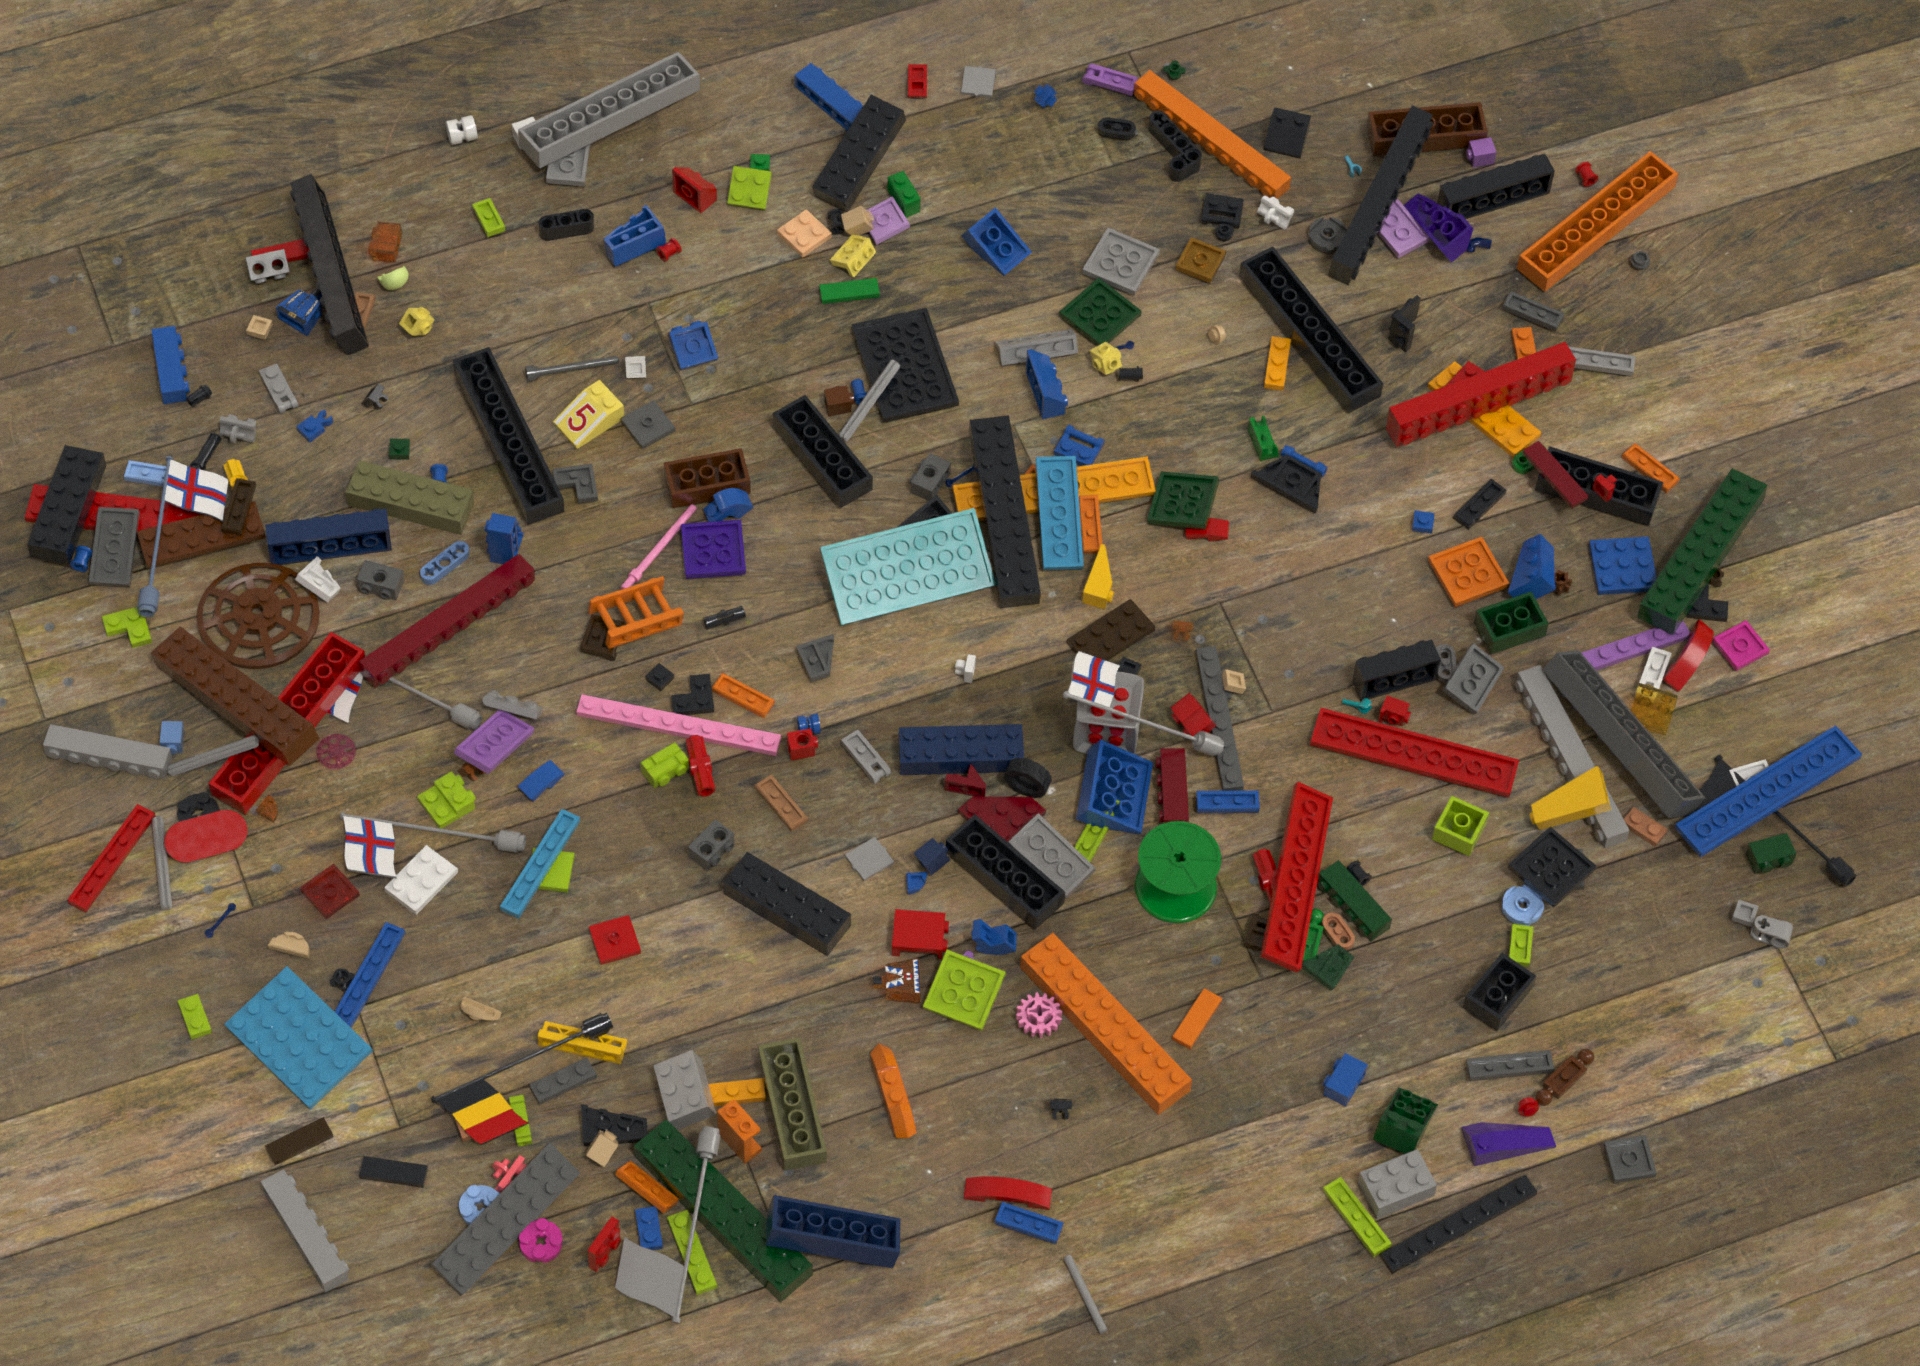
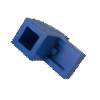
[704,488,753,522]
[971,919,1017,955]

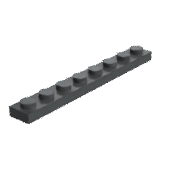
[1196,646,1244,791]

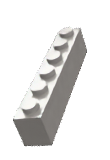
[43,724,172,779]
[261,1169,349,1293]

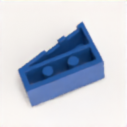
[604,205,666,266]
[485,513,524,564]
[1508,534,1555,599]

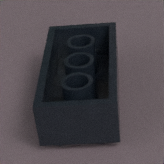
[1352,639,1441,701]

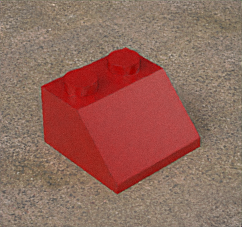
[672,167,717,213]

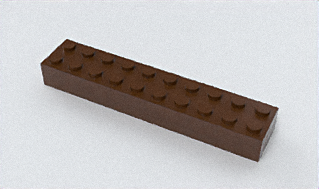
[151,626,320,766]

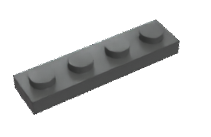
[1466,1050,1554,1081]

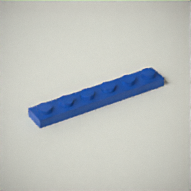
[335,922,406,1028]

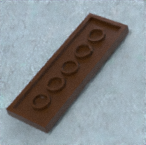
[137,501,266,568]

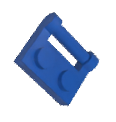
[1054,424,1105,466]

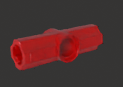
[686,735,715,797]
[1252,849,1277,905]

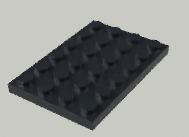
[851,308,959,423]

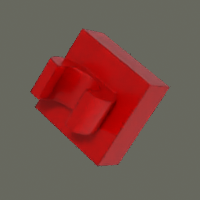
[1592,474,1617,502]

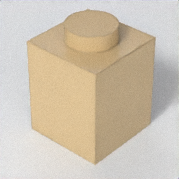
[841,206,874,236]
[586,1130,618,1167]

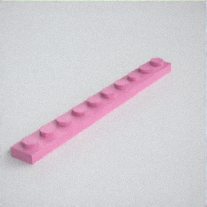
[576,695,781,756]

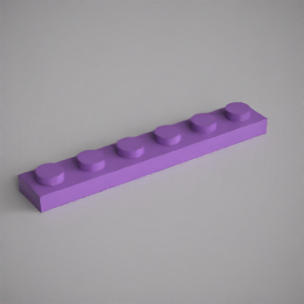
[1582,621,1691,671]

